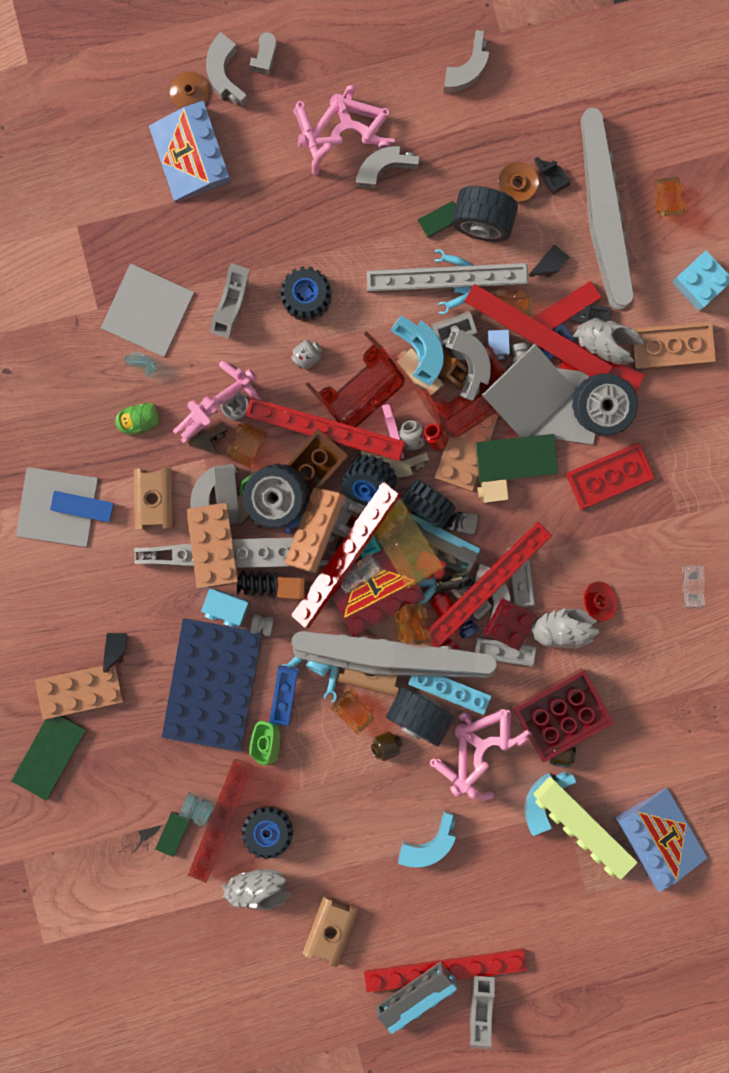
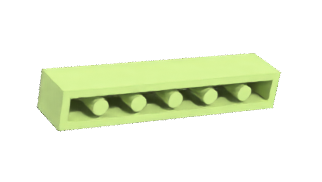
[533,777,638,880]

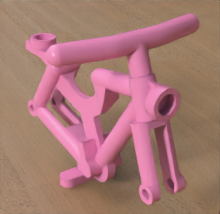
[293,85,395,175]
[173,361,261,443]
[430,709,531,801]

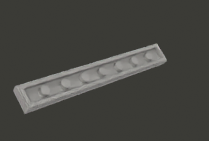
[367,263,528,292]

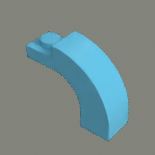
[390,316,444,386]
[524,771,576,836]
[398,810,456,867]

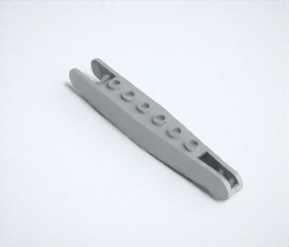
[580,108,633,310]
[134,537,335,568]
[292,631,496,678]

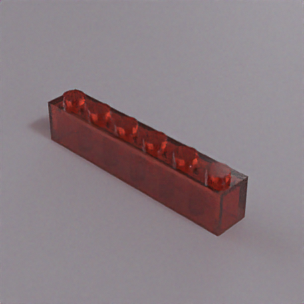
[188,758,254,883]

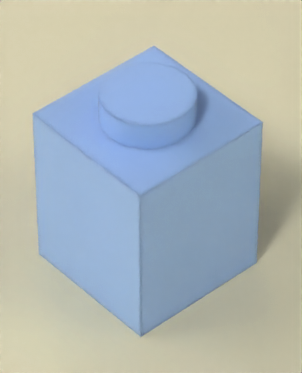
[487,330,510,361]

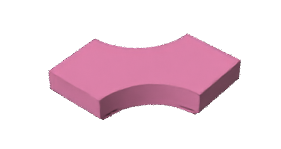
[382,404,404,459]

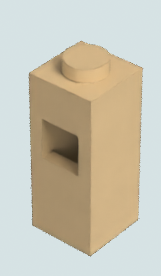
[396,348,444,400]

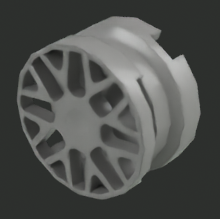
[221,392,249,421]

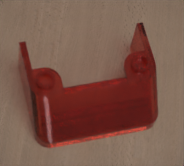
[305,331,405,427]
[413,342,505,438]

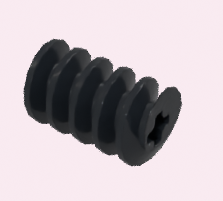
[237,570,278,597]

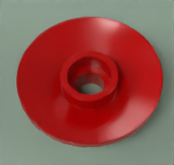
[584,581,617,622]

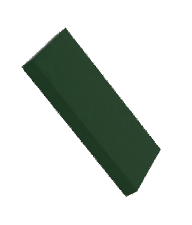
[475,434,558,483]
[11,716,87,801]

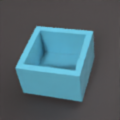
[672,251,729,311]
[201,588,251,628]

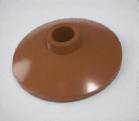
[170,72,210,109]
[498,162,539,202]

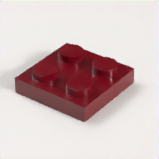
[483,598,537,651]

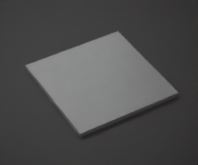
[101,263,194,357]
[482,344,575,437]
[530,368,595,444]
[16,467,98,547]

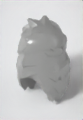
[573,318,643,365]
[531,608,599,649]
[222,869,291,910]

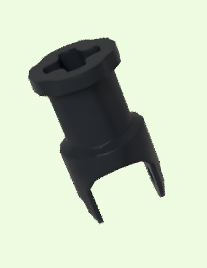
[436,572,475,594]

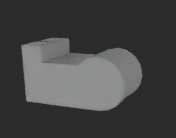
[249,32,277,75]

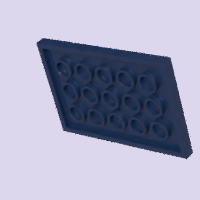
[161,618,262,752]

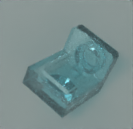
[125,352,156,378]

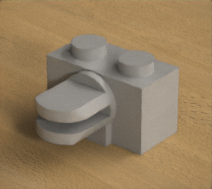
[431,311,477,361]

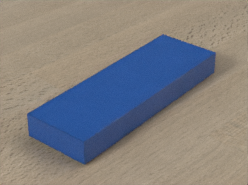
[50,491,114,522]
[269,665,299,726]

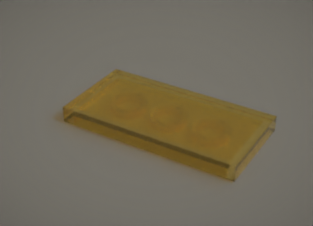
[374,499,443,589]

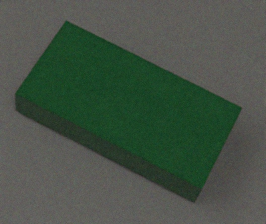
[418,201,456,238]
[155,811,190,857]

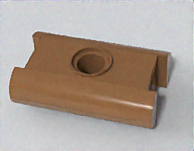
[134,468,173,530]
[338,669,399,696]
[302,895,359,967]

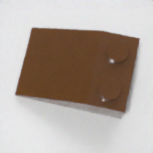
[286,428,348,501]

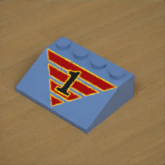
[149,101,231,202]
[614,787,707,892]

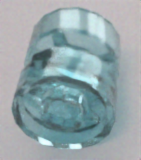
[178,792,215,828]

